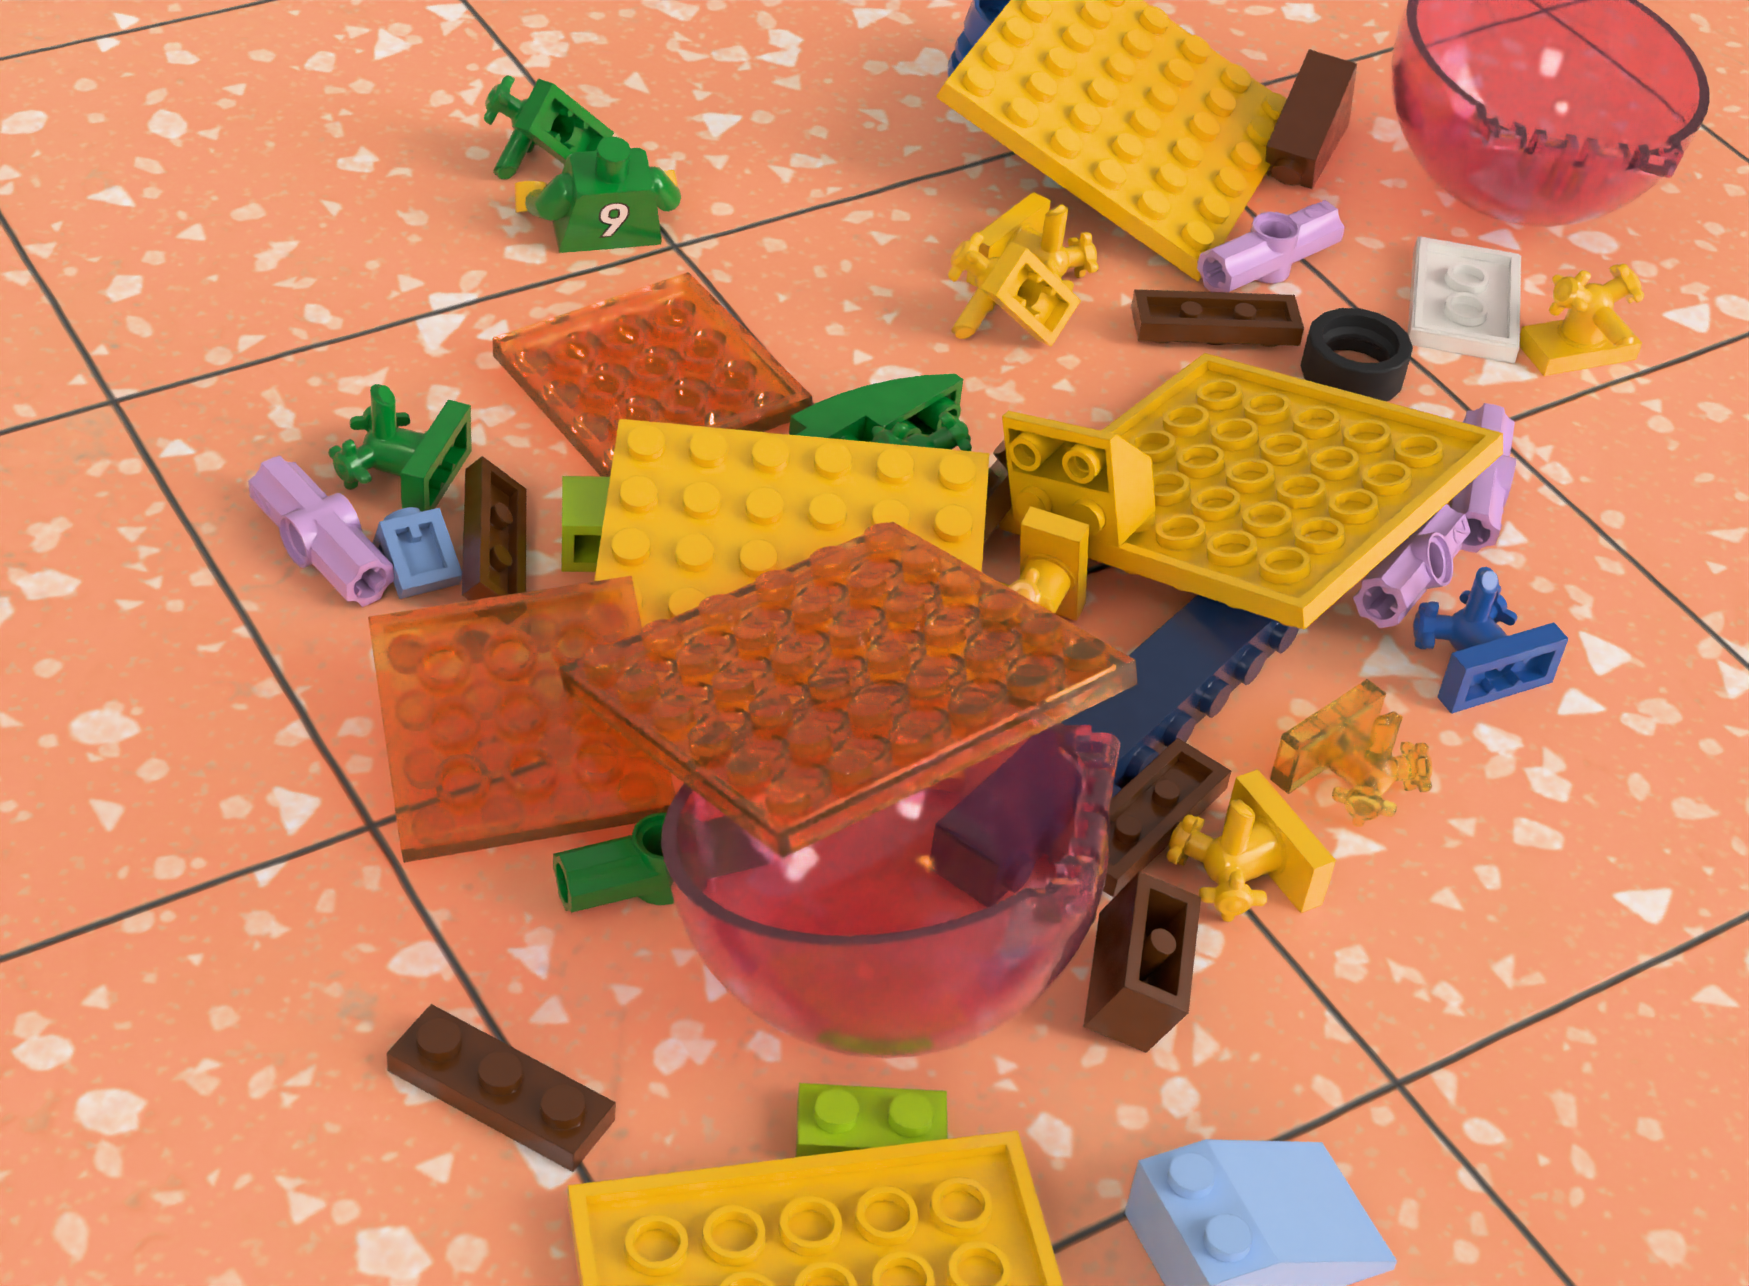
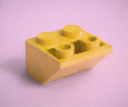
[1002,410,1156,547]

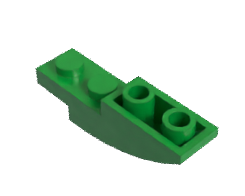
[789,374,964,442]

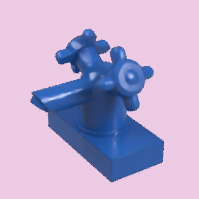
[1413,567,1569,714]

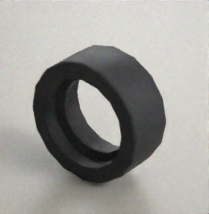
[1300,308,1413,401]

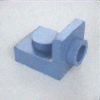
[373,507,462,599]

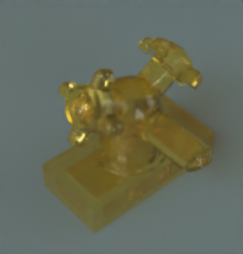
[1270,679,1432,827]

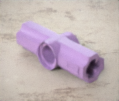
[1197,200,1345,292]
[1450,403,1516,553]
[248,455,394,607]
[1353,504,1471,628]

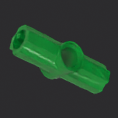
[553,807,771,913]

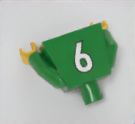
[515,136,681,253]

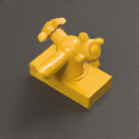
[966,192,1099,291]
[948,232,1081,347]
[1519,264,1644,376]
[980,506,1089,662]
[1167,769,1336,922]

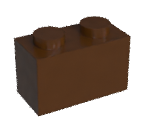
[1083,871,1201,1053]

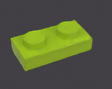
[796,1083,948,1157]

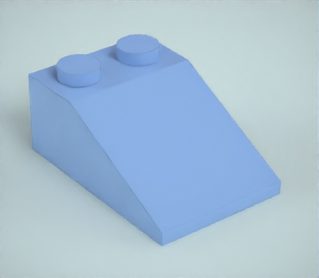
[1125,1139,1397,1286]

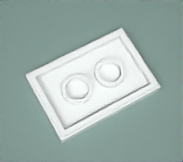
[1408,236,1521,364]

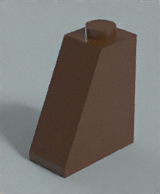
[1265,49,1357,189]

